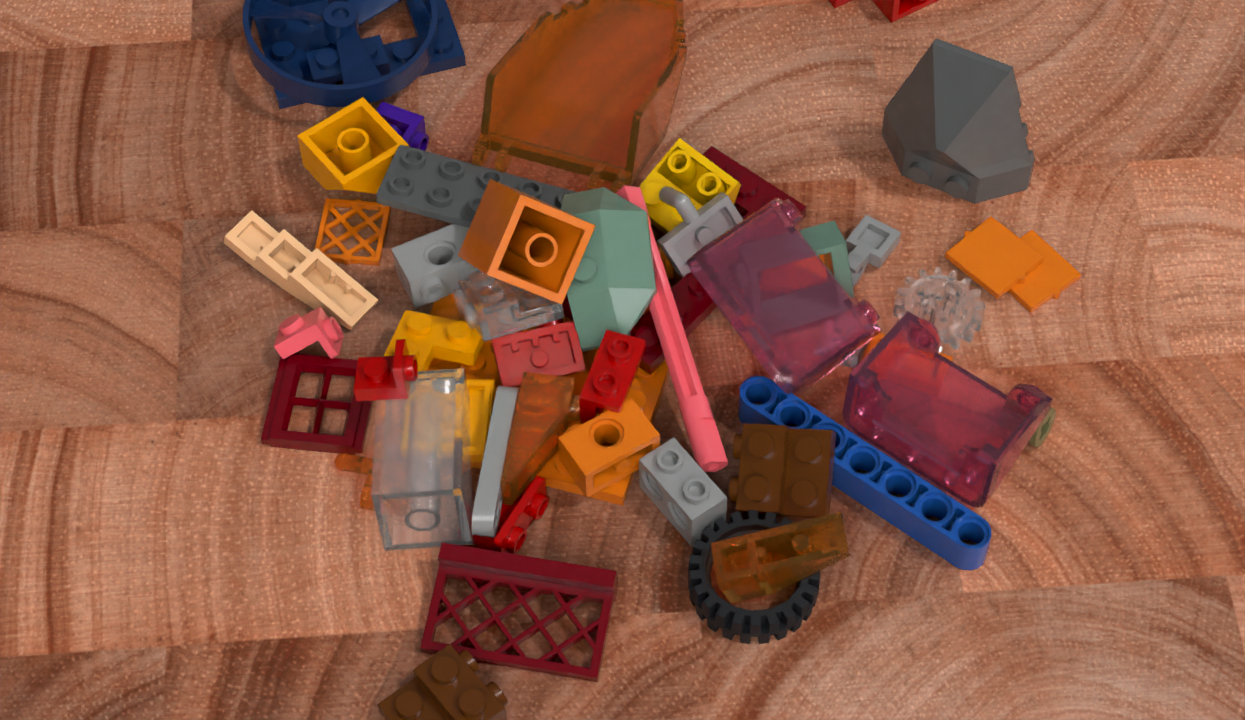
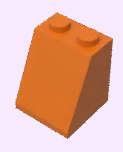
[458,179,596,304]

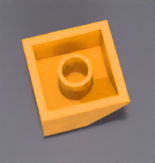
[297,97,409,194]

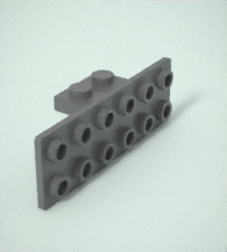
[376,145,575,227]

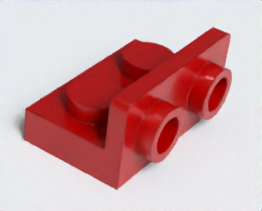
[490,317,586,387]
[579,330,646,424]
[457,472,549,554]

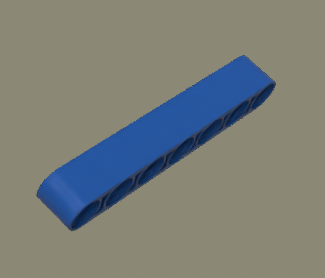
[738,376,991,571]

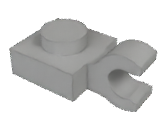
[846,215,901,287]

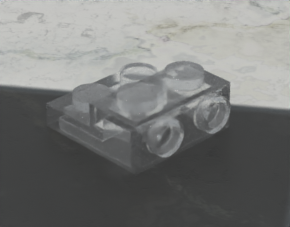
[453,270,565,341]

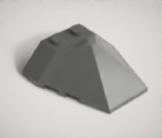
[882,38,1035,204]

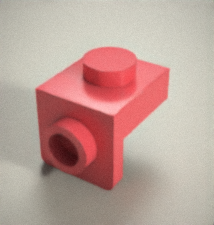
[274,306,344,359]

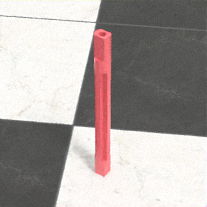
[616,185,728,472]

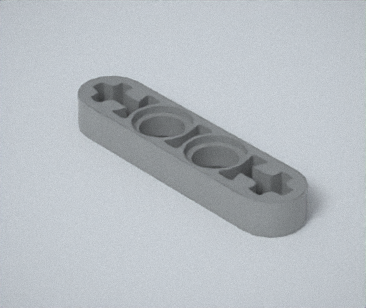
[471,386,521,537]

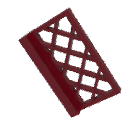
[420,542,619,682]

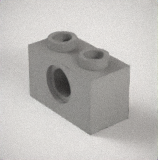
[391,224,491,308]

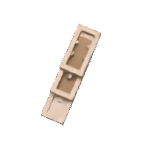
[223,210,378,330]

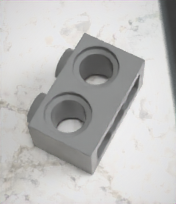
[639,437,727,546]

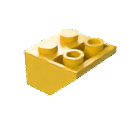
[639,138,741,235]

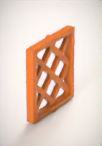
[315,198,391,266]

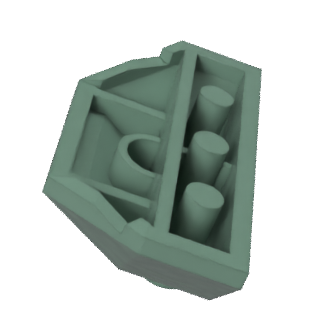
[561,187,657,351]

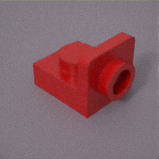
[353,339,418,401]

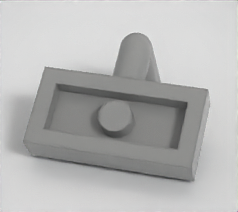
[657,186,748,277]

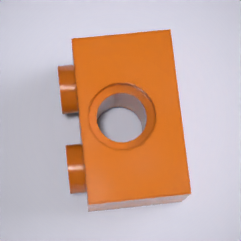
[558,398,660,498]

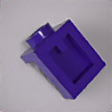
[376,102,429,151]

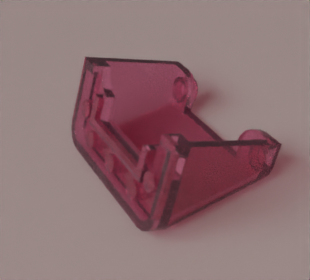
[686,198,882,394]
[842,311,1053,508]

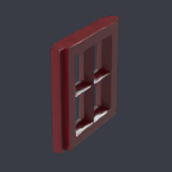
[261,354,373,455]

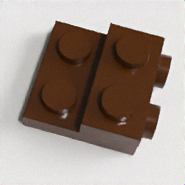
[729,423,836,519]
[378,644,508,720]

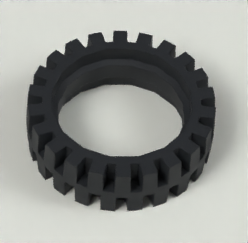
[688,510,820,644]

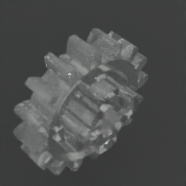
[893,267,985,352]

